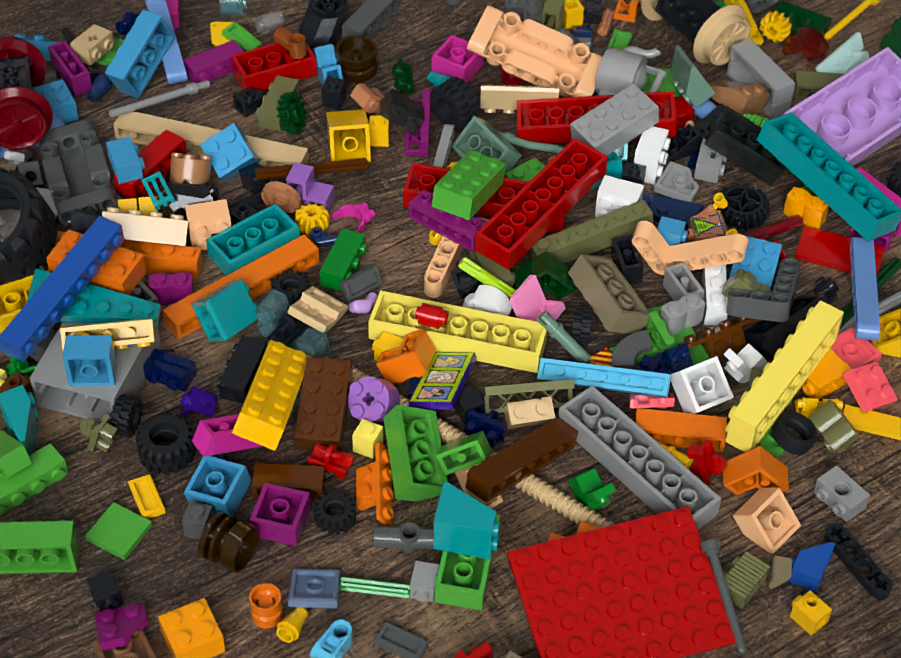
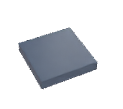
[288,569,341,608]

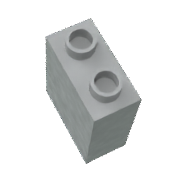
[30,322,161,423]

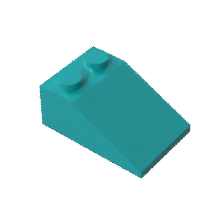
[0,385,39,456]

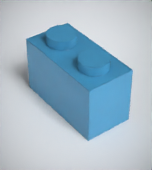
[106,136,145,184]

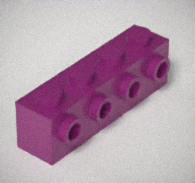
[408,189,487,253]

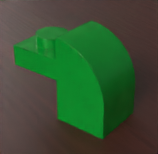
[568,468,616,510]

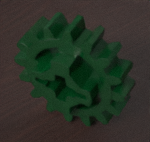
[276,91,307,135]

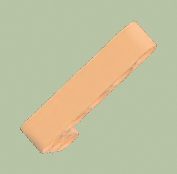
[424,216,489,298]
[632,221,749,275]

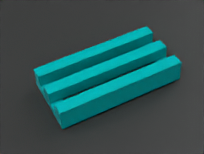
[141,171,176,210]

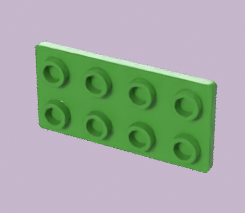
[645,305,710,374]

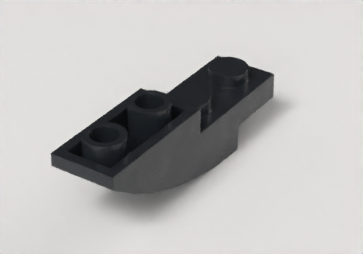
[666,103,726,162]

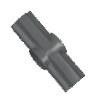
[373,522,434,553]

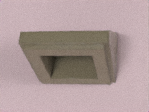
[768,555,792,589]

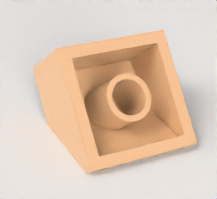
[733,487,801,554]

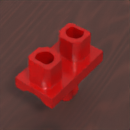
[687,439,727,485]
[307,443,355,479]

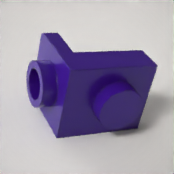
[180,386,217,417]

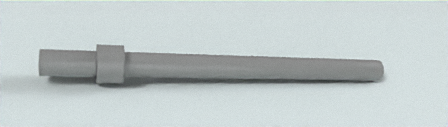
[109,80,210,118]

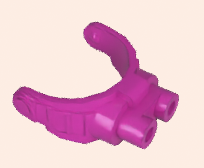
[331,202,375,233]

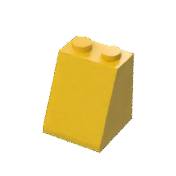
[326,110,371,162]

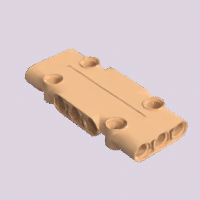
[467,5,602,97]

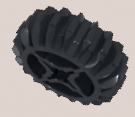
[717,183,770,231]

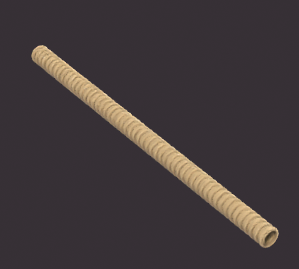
[352,365,614,528]

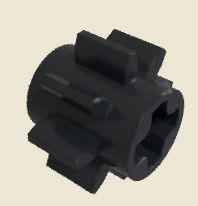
[813,276,839,303]

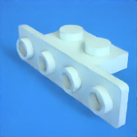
[816,32,869,74]

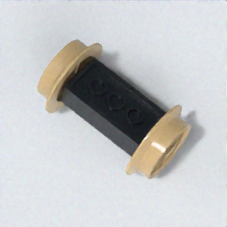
[639,0,750,65]

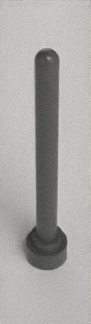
[700,538,747,654]

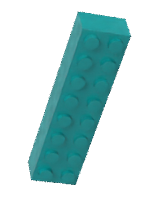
[757,112,901,242]

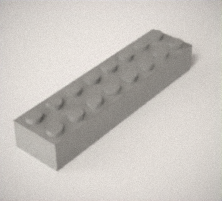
[558,386,721,530]

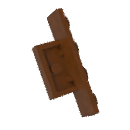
[677,317,758,359]

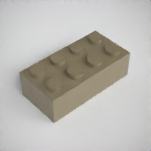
[568,254,650,334]

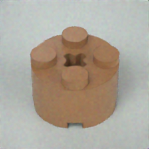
[169,152,212,185]

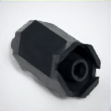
[299,0,348,52]
[160,181,230,219]

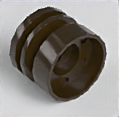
[198,511,259,573]

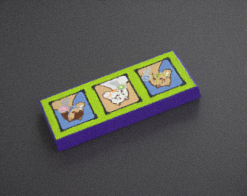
[409,352,476,410]

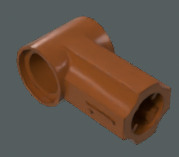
[273,26,307,59]

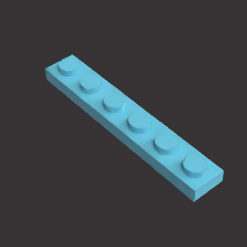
[537,358,671,398]

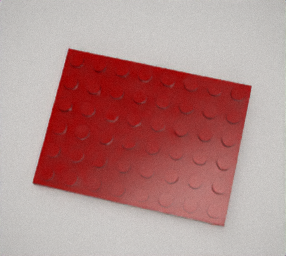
[506,506,736,658]

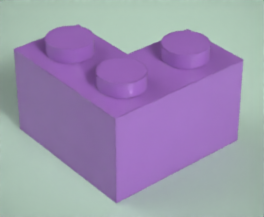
[286,162,334,212]

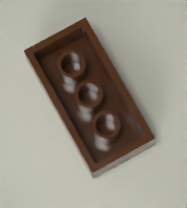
[294,357,353,451]

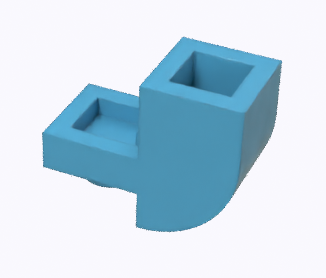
[313,44,343,86]

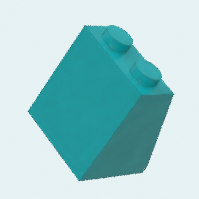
[190,279,260,342]
[433,482,500,559]

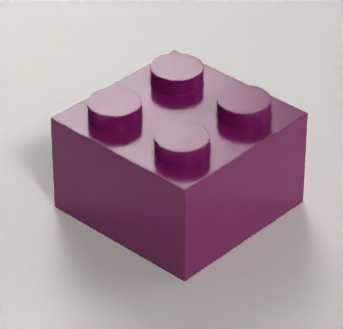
[250,483,311,547]

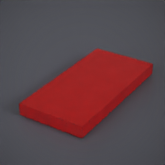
[795,226,885,274]

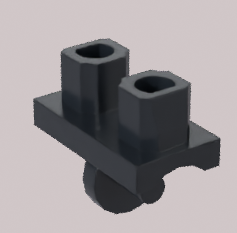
[268,314,309,348]

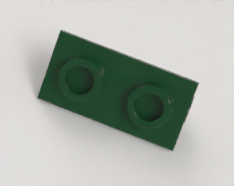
[392,57,415,94]

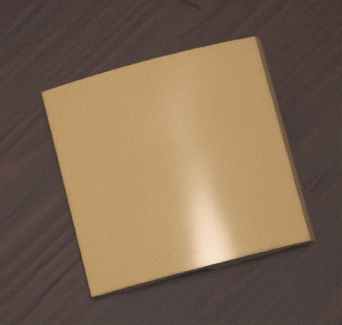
[288,286,349,334]

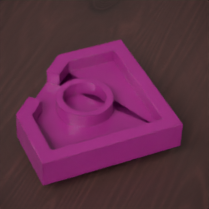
[95,602,148,651]

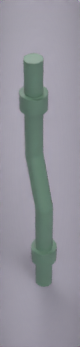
[498,131,564,154]

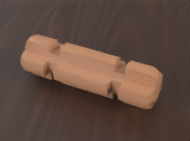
[597,8,614,37]

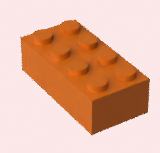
[46,229,146,295]

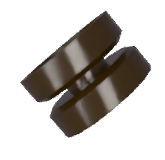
[335,35,377,83]

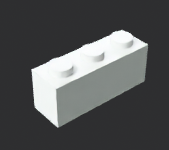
[701,265,727,326]

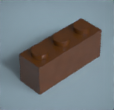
[252,463,325,502]

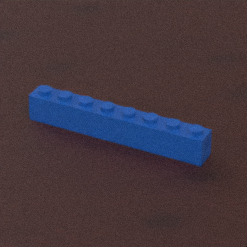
[0,215,124,362]

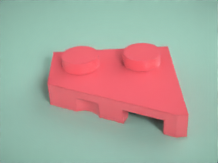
[628,393,675,409]

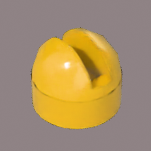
[429,230,443,245]

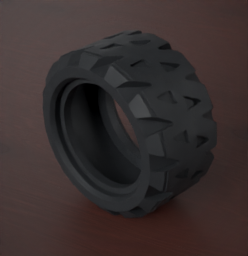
[0,168,57,285]

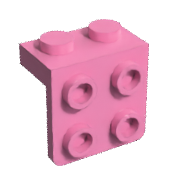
[510,275,566,322]

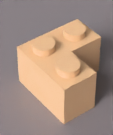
[185,199,231,250]

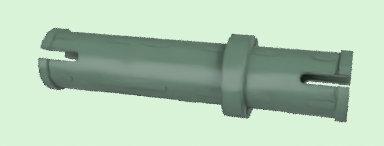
[536,310,591,363]

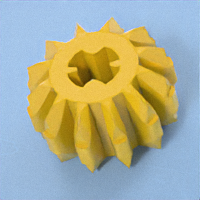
[759,10,792,43]
[295,202,329,236]

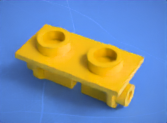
[794,397,843,420]

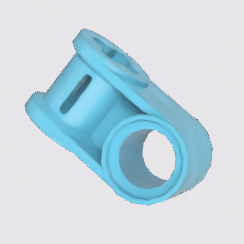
[310,620,353,658]

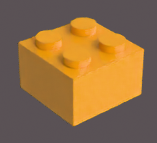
[158,598,225,658]

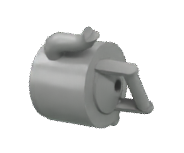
[595,46,667,96]

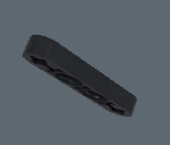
[824,523,892,600]

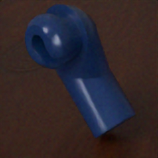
[310,227,339,247]

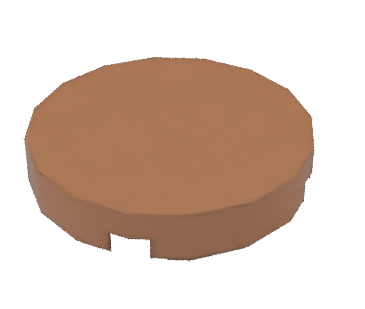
[261,181,302,213]

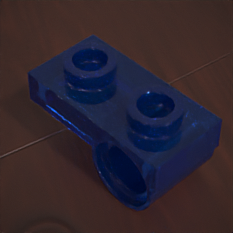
[662,343,693,374]

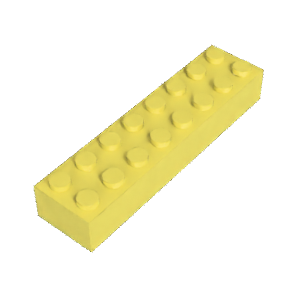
[368,291,548,373]
[725,300,844,452]

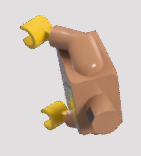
[685,193,738,242]

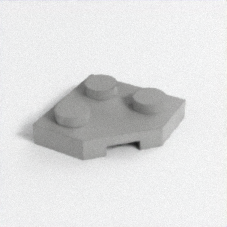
[654,161,699,202]

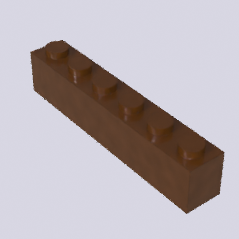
[465,417,579,503]

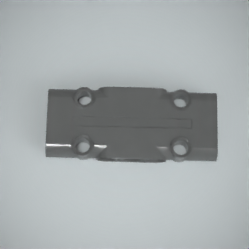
[39,120,118,226]

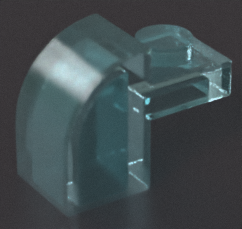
[289,328,330,358]

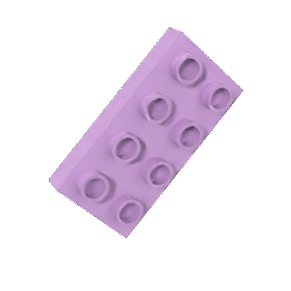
[783,47,901,166]

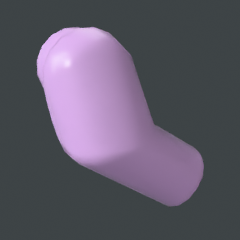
[348,292,378,314]

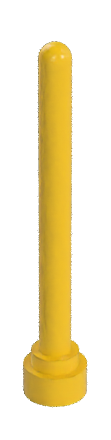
[824,0,881,40]

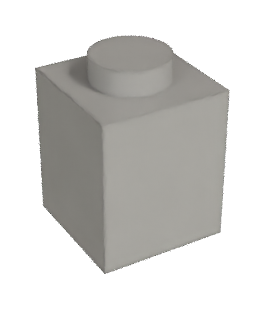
[410,561,439,602]

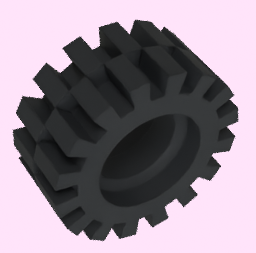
[584,0,601,24]
[271,270,310,309]
[572,305,593,346]
[109,394,143,438]
[314,490,356,535]

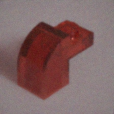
[782,27,829,62]

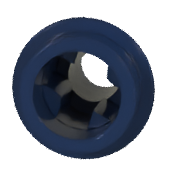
[87,74,112,103]

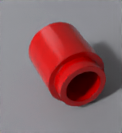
[415,303,449,329]

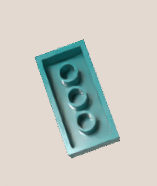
[206,203,300,276]

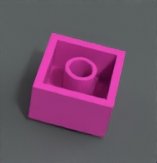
[432,35,484,83]

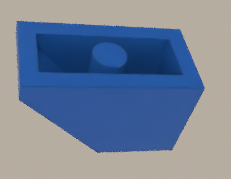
[789,542,835,593]

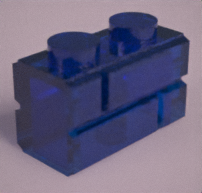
[143,348,197,392]

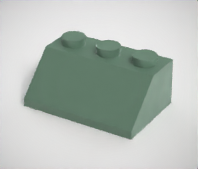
[670,45,715,108]
[451,115,522,173]

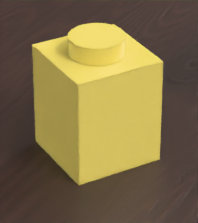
[352,419,383,459]

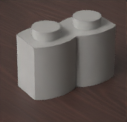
[660,293,706,335]

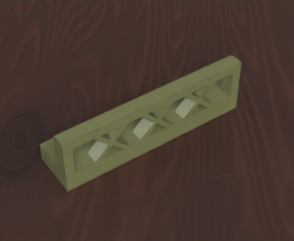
[483,379,574,414]

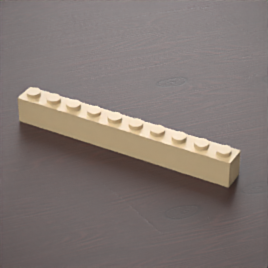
[113,111,309,167]

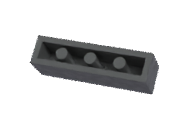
[341,0,400,39]

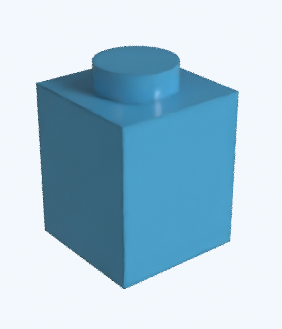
[657,216,688,246]

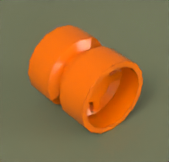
[249,583,283,629]

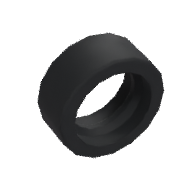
[772,411,818,455]

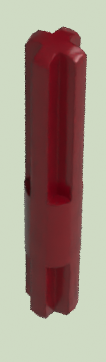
[744,215,803,240]

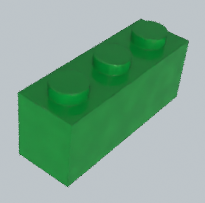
[320,228,368,291]

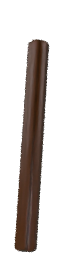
[255,158,368,180]

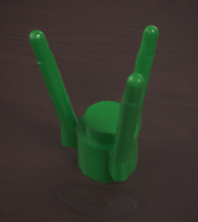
[6,356,38,377]

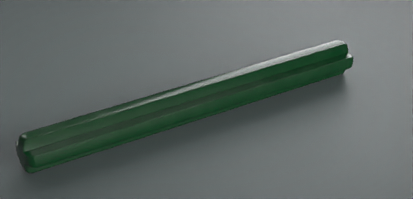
[839,257,901,330]

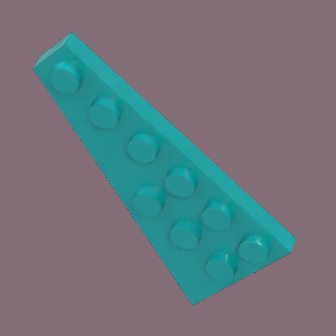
[27,268,161,326]

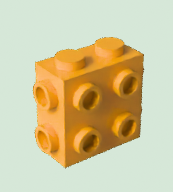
[801,348,851,400]

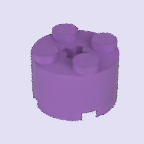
[348,377,400,423]

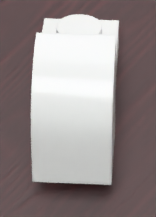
[462,285,512,316]
[724,343,768,383]

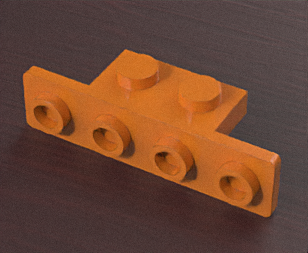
[356,442,394,526]

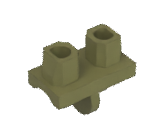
[79,413,118,453]

